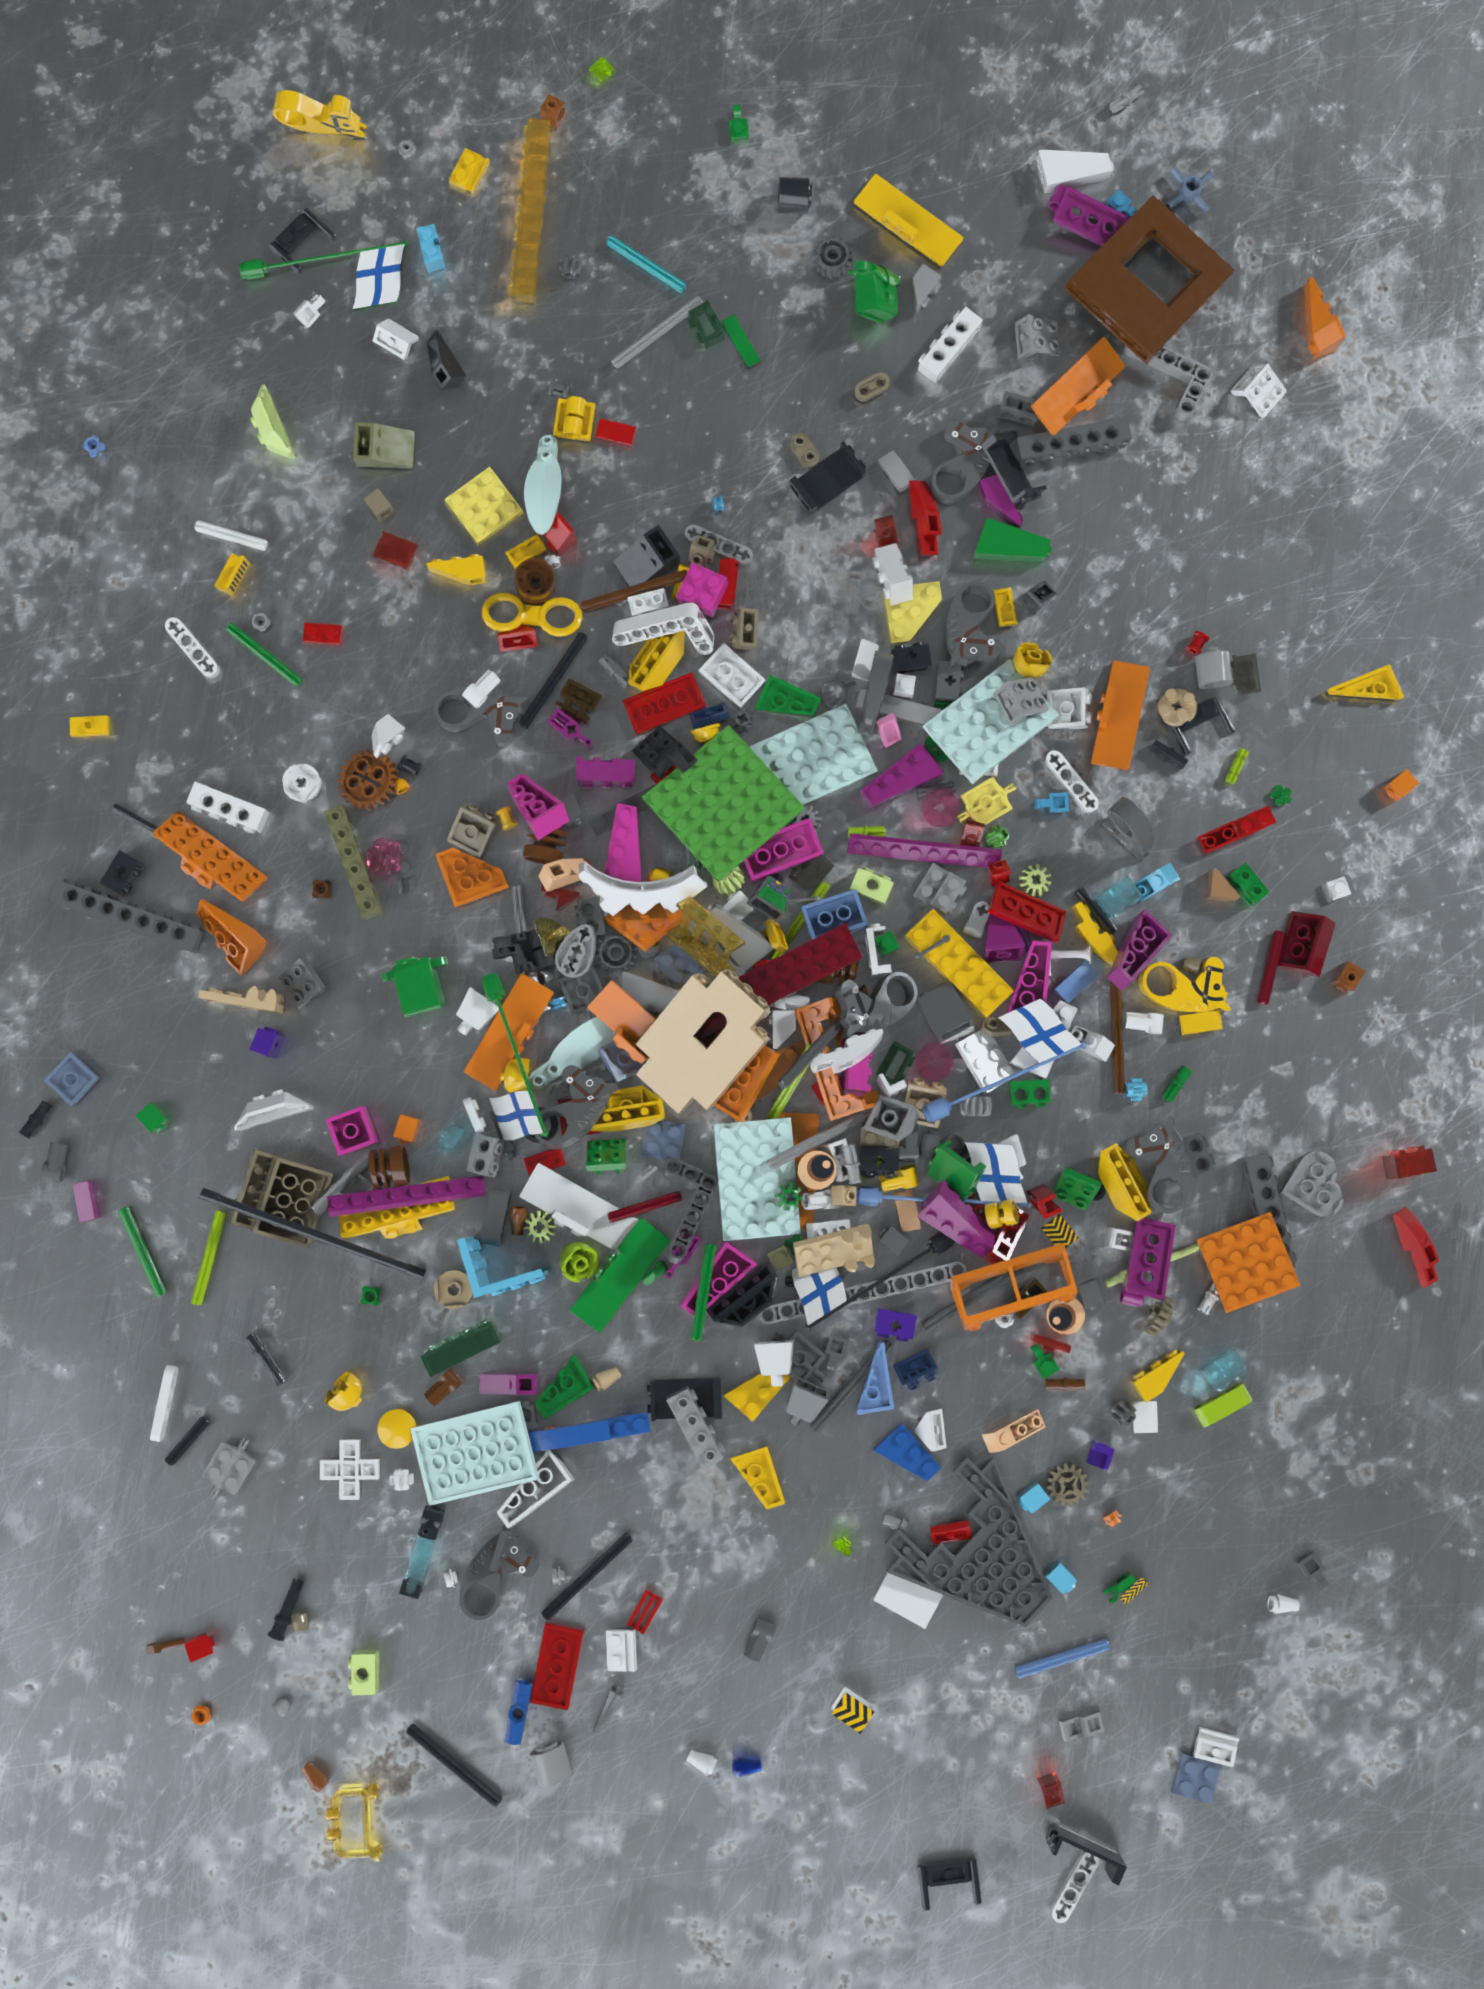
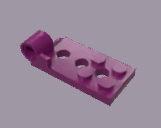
[1048,185,1130,247]
[1120,1217,1176,1307]

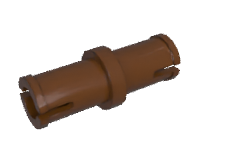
[1045,1377,1086,1393]

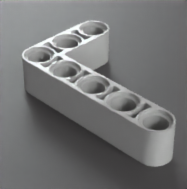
[1124,345,1212,421]

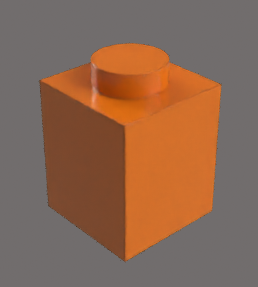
[1384,769,1419,801]
[393,1114,421,1145]

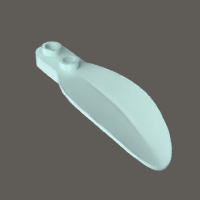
[524,435,562,535]
[529,1016,615,1089]

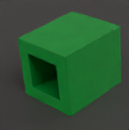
[874,930,900,958]
[135,1103,170,1133]

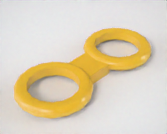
[482,592,583,637]

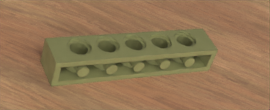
[324,804,384,921]

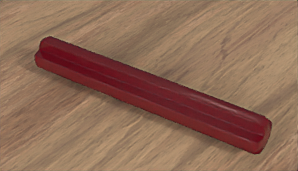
[1257,930,1285,1005]
[607,1191,682,1223]

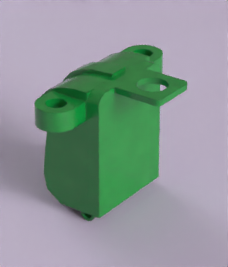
[848,261,900,324]
[381,957,448,1017]

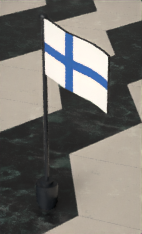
[792,1232,956,1331]

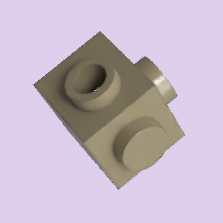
[688,535,715,568]

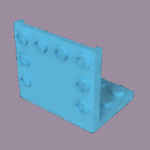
[457,1236,551,1298]

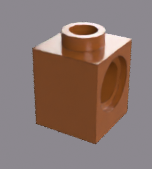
[540,94,567,129]

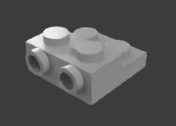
[913,863,967,915]

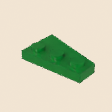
[754,675,822,716]
[535,1355,595,1420]

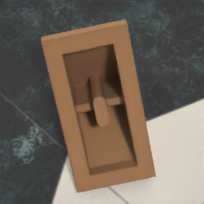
[1207,868,1241,902]

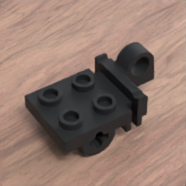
[632,726,698,779]
[492,929,557,974]

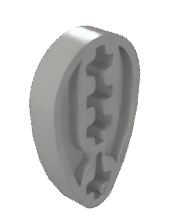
[555,924,596,978]

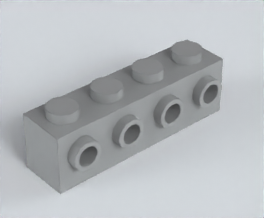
[666,1385,725,1470]

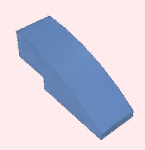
[1053,953,1107,1004]

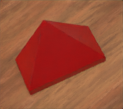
[497,624,538,652]

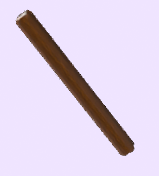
[581,569,687,612]
[1110,981,1125,1094]

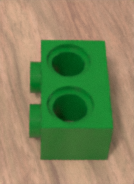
[1226,863,1270,907]
[1008,1079,1051,1109]

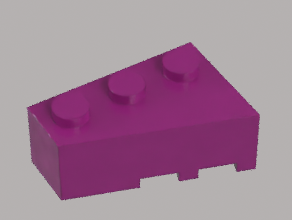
[576,756,636,789]

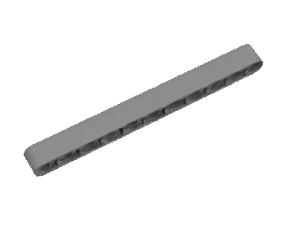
[759,1261,966,1324]

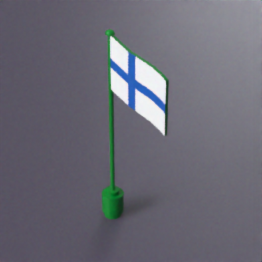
[239,240,408,310]
[482,973,549,1140]

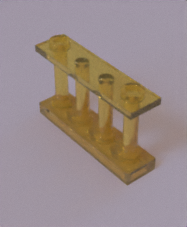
[666,896,745,978]

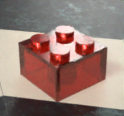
[1382,1145,1437,1179]

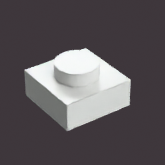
[1325,876,1351,901]

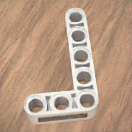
[612,603,715,655]

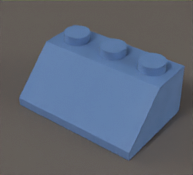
[801,889,868,940]

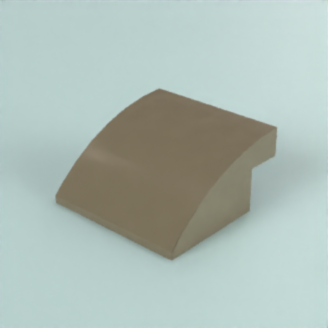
[228,1148,333,1248]

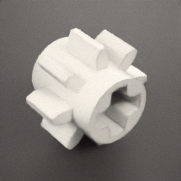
[389,1468,414,1491]

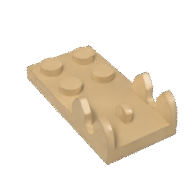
[198,986,285,1014]
[793,1224,875,1277]

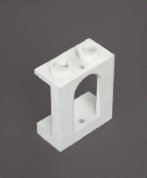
[864,924,892,978]

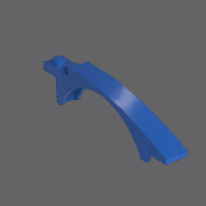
[528,1411,651,1452]

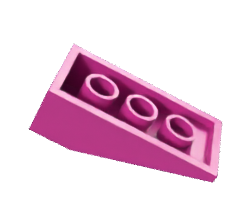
[744,818,824,884]

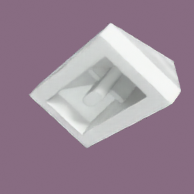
[914,1409,947,1451]

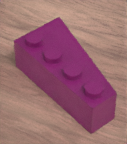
[860,743,944,809]
[1107,909,1173,990]
[918,1180,997,1258]

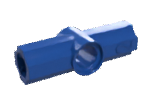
[504,1680,532,1745]

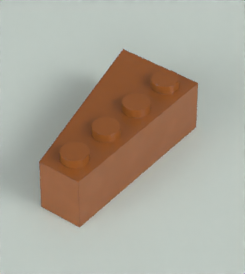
[756,1039,806,1102]

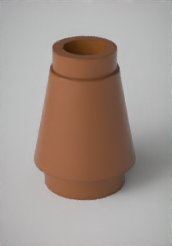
[508,1206,528,1236]
[301,1762,329,1793]

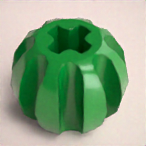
[774,1182,803,1211]

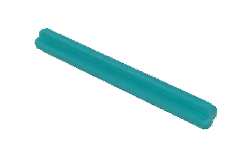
[606,235,686,293]

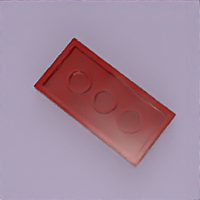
[622,672,706,736]
[987,881,1067,944]
[529,1622,584,1710]

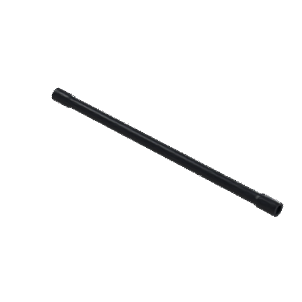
[199,1188,426,1280]

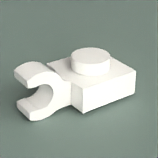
[293,294,325,328]

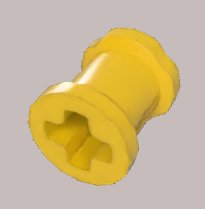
[495,806,518,831]

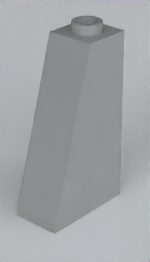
[701,904,773,972]
[621,972,679,1014]

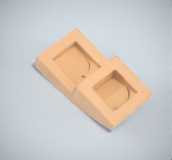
[893,1190,921,1232]

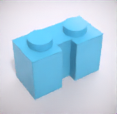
[416,224,446,273]

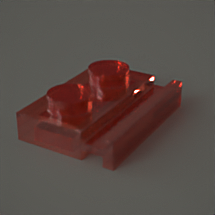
[373,531,419,571]

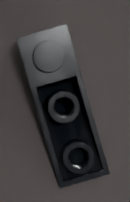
[426,330,467,390]

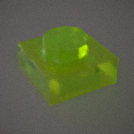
[589,56,615,84]
[832,1536,853,1557]

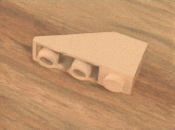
[538,858,593,892]
[982,1409,1046,1453]

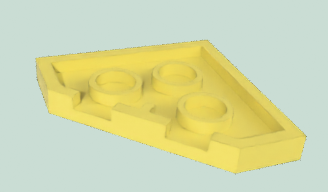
[883,581,942,645]

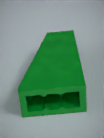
[973,518,1052,563]

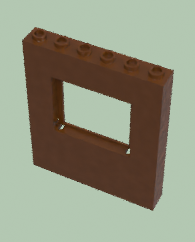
[1064,195,1235,365]

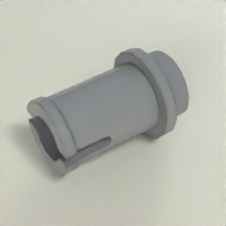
[882,1514,908,1533]

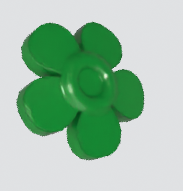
[1270,785,1292,806]

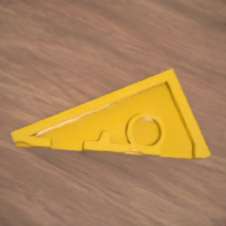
[1327,664,1404,700]

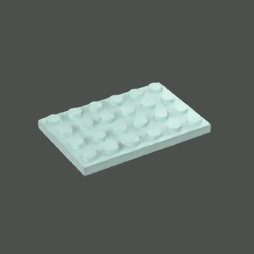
[923,659,1059,784]
[749,704,878,805]
[713,1117,801,1241]
[411,1401,539,1506]

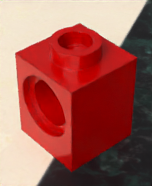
[183,1632,216,1663]

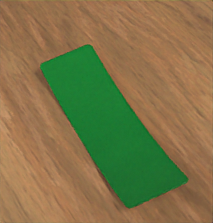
[722,314,761,367]

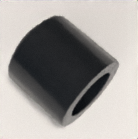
[778,177,812,213]

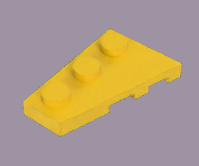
[723,1373,791,1422]
[730,1446,785,1509]

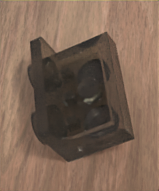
[1230,653,1261,696]
[788,855,835,895]

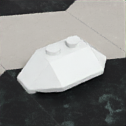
[234,1090,314,1131]

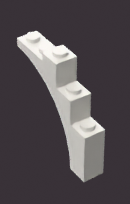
[578,861,707,916]

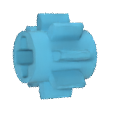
[1125,1078,1147,1101]

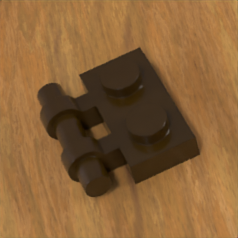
[554,678,602,724]

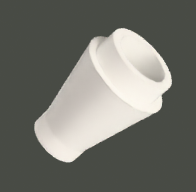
[1268,1594,1300,1614]
[687,1750,718,1775]

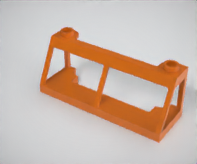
[795,997,880,1121]
[950,1243,1078,1332]

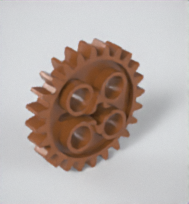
[337,749,399,811]

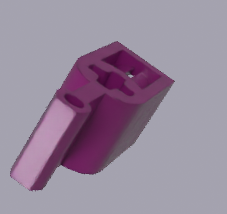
[547,708,594,750]
[665,1233,702,1279]

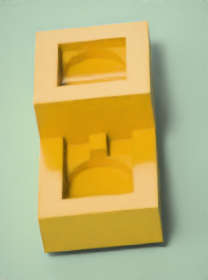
[1179,1010,1223,1035]

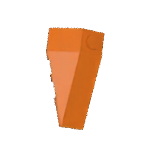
[1304,277,1346,359]
[196,899,267,975]

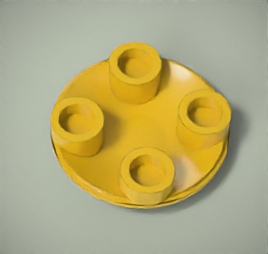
[377,1409,416,1449]

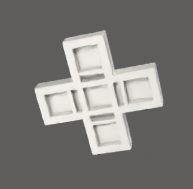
[320,1439,380,1500]

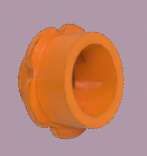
[1104,1510,1122,1527]
[191,1705,211,1725]

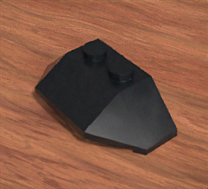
[706,1262,777,1327]

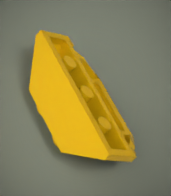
[628,630,685,691]
[590,1085,665,1132]
[1097,1143,1152,1221]

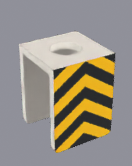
[831,1687,875,1734]

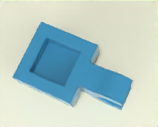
[1105,189,1137,218]
[1034,792,1069,813]

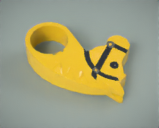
[273,90,367,138]
[1138,957,1231,1012]

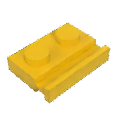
[449,148,490,194]

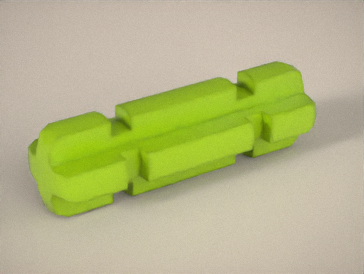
[1225,748,1249,784]

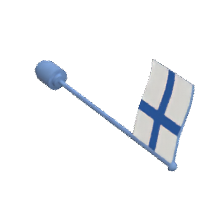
[921,999,1086,1122]
[856,1142,1031,1208]

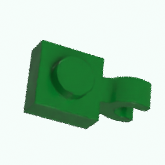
[729,104,749,141]
[1030,1343,1060,1380]
[1102,1571,1136,1603]

